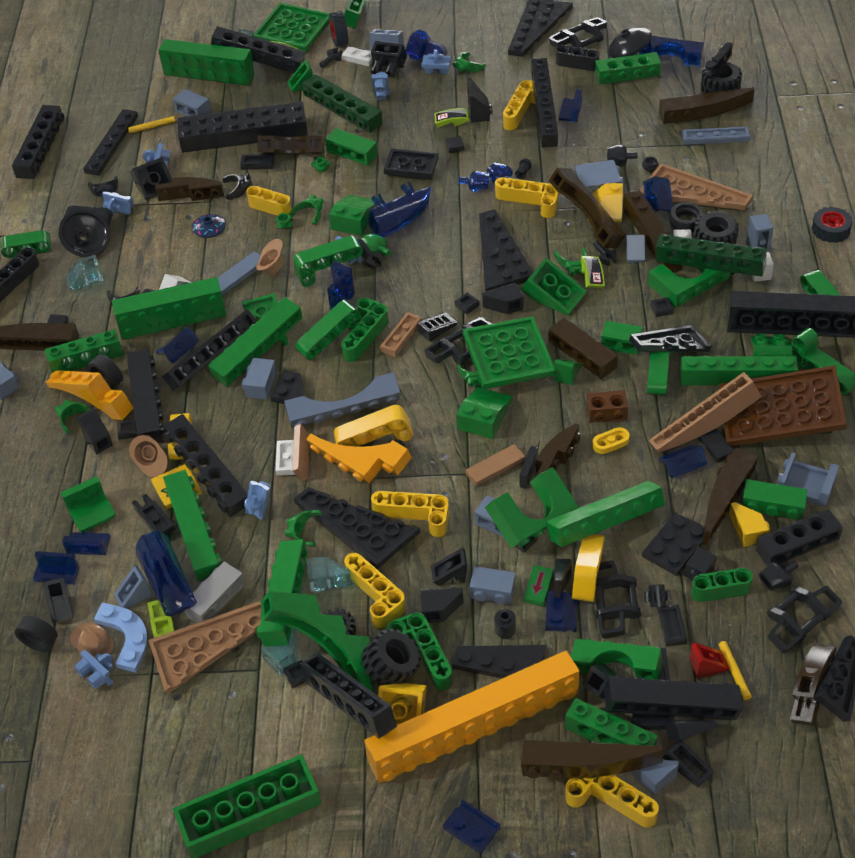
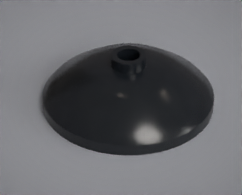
[608,26,652,58]
[58,210,110,257]

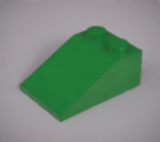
[329,195,380,236]
[520,258,587,316]
[456,387,513,439]

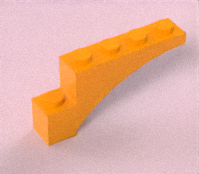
[46,370,134,420]
[306,434,412,484]

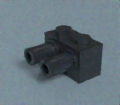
[371,41,407,78]

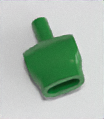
[362,233,391,256]

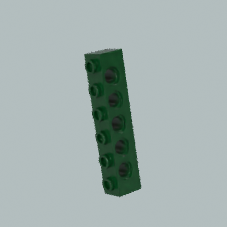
[302,74,383,133]
[656,234,767,277]

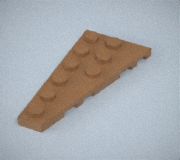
[640,164,753,210]
[148,600,262,696]

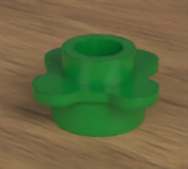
[311,157,330,172]
[275,213,293,229]

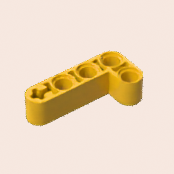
[503,80,535,130]
[495,178,559,218]
[334,405,413,447]
[371,491,449,537]
[572,534,605,602]
[344,553,406,629]
[565,775,659,828]

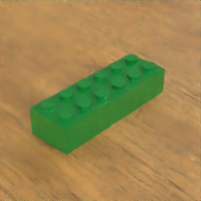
[158,39,255,86]
[112,277,227,340]
[172,754,322,858]

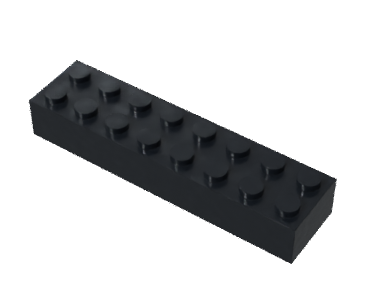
[177,102,308,153]
[727,291,855,338]

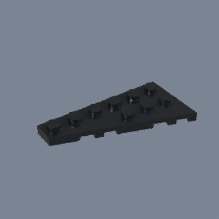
[508,0,573,57]
[479,209,533,292]
[294,487,420,569]

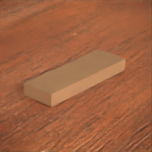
[379,312,423,357]
[292,424,310,481]
[466,444,525,487]

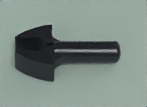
[319,48,342,68]
[358,239,382,269]
[593,240,617,266]

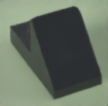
[431,548,468,586]
[43,577,74,623]

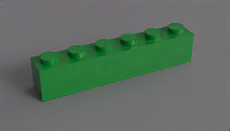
[208,297,303,387]
[680,356,798,386]
[163,470,222,581]
[546,481,665,547]
[257,539,308,647]

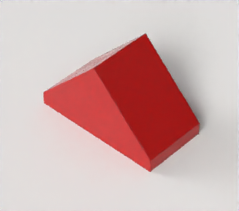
[689,642,729,679]

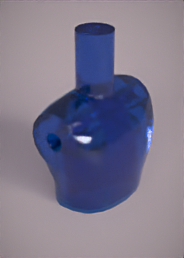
[486,162,513,185]
[458,171,489,192]

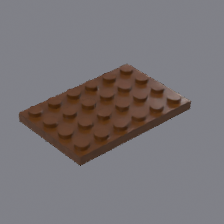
[719,365,847,446]

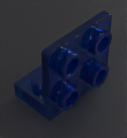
[327,261,355,310]

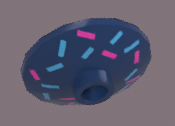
[192,214,226,238]

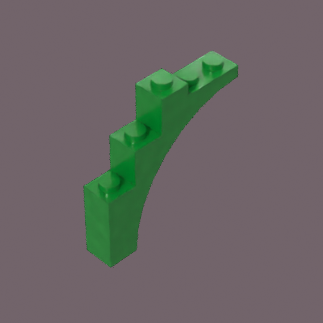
[261,591,373,692]

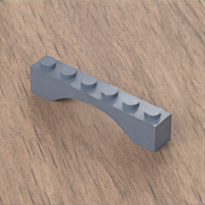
[284,372,400,428]

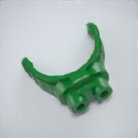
[452,52,486,72]
[290,194,324,225]
[554,247,587,276]
[457,364,482,387]
[54,399,90,434]
[285,510,322,547]

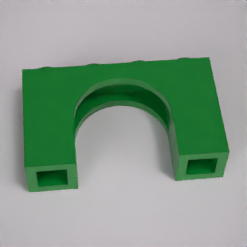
[648,264,730,308]
[485,467,579,549]

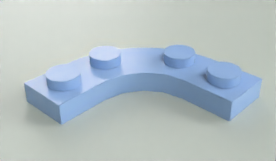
[94,602,148,673]

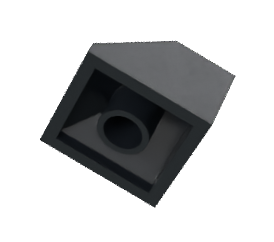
[467,77,493,123]
[130,157,172,200]

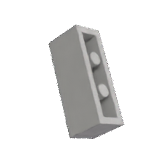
[182,562,245,623]

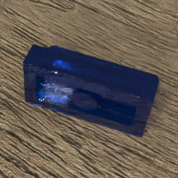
[559,89,582,122]
[643,176,673,213]
[156,327,200,363]
[658,445,708,478]
[62,532,110,555]
[33,551,80,585]

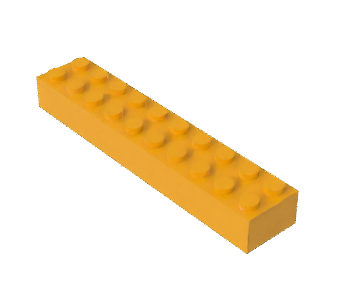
[364,650,579,783]

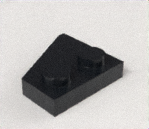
[270,370,304,404]

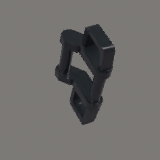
[549,18,607,48]
[425,317,492,366]
[595,560,641,638]
[767,586,842,653]

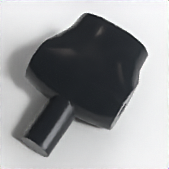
[607,145,638,166]
[759,560,799,591]

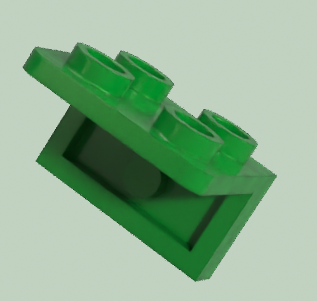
[750,334,792,356]
[61,476,116,533]

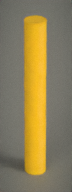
[128,116,175,134]
[718,641,752,700]

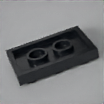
[384,148,439,179]
[642,512,704,576]

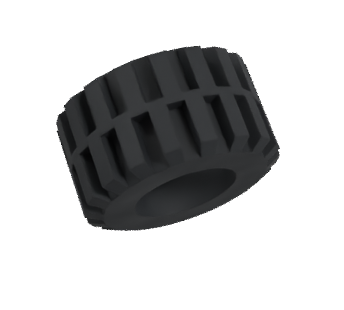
[701,62,742,94]
[693,211,739,245]
[361,629,421,686]

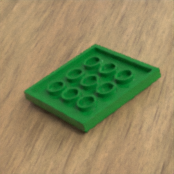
[253,2,329,52]
[463,316,556,389]

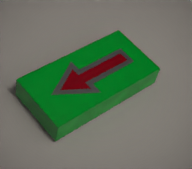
[523,565,554,607]

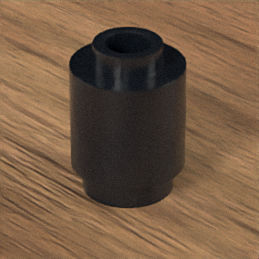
[494,609,516,639]

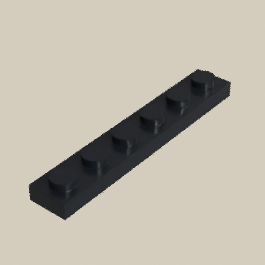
[83,109,138,176]

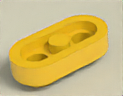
[593,427,630,454]

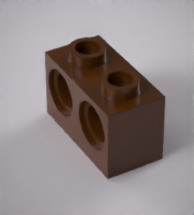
[586,390,628,423]

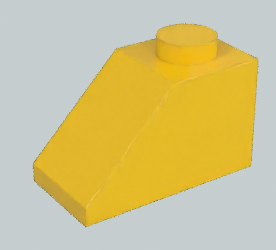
[729,502,770,547]

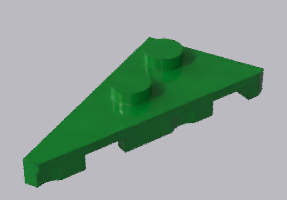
[242,293,289,346]

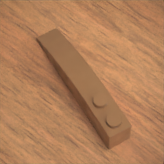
[649,372,762,453]

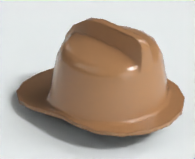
[256,239,284,277]
[129,435,168,478]
[70,622,114,660]

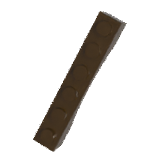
[549,167,626,249]

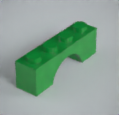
[571,639,664,680]

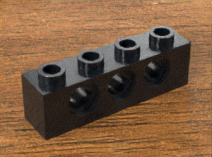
[756,509,843,565]

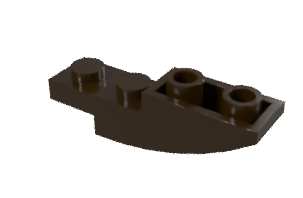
[155,177,224,202]
[536,423,581,476]
[790,644,837,726]

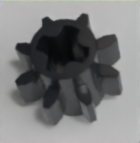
[644,584,671,607]

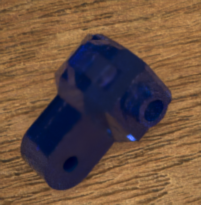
[406,29,447,61]

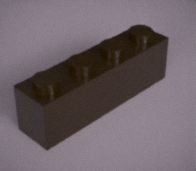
[548,318,618,380]

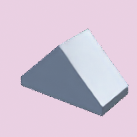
[625,235,645,263]
[114,565,151,609]
[631,760,678,795]

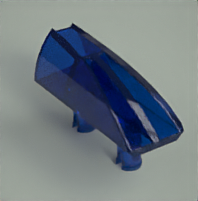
[368,182,431,237]
[136,530,197,616]

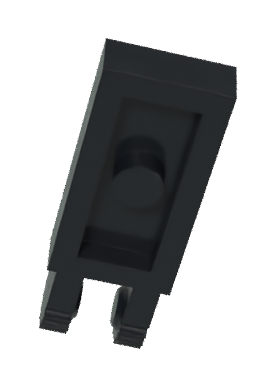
[704,41,733,79]
[131,494,176,540]

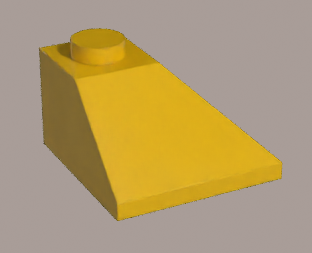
[587,183,623,222]
[378,683,427,725]

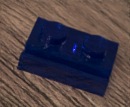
[545,591,578,632]
[443,799,500,854]

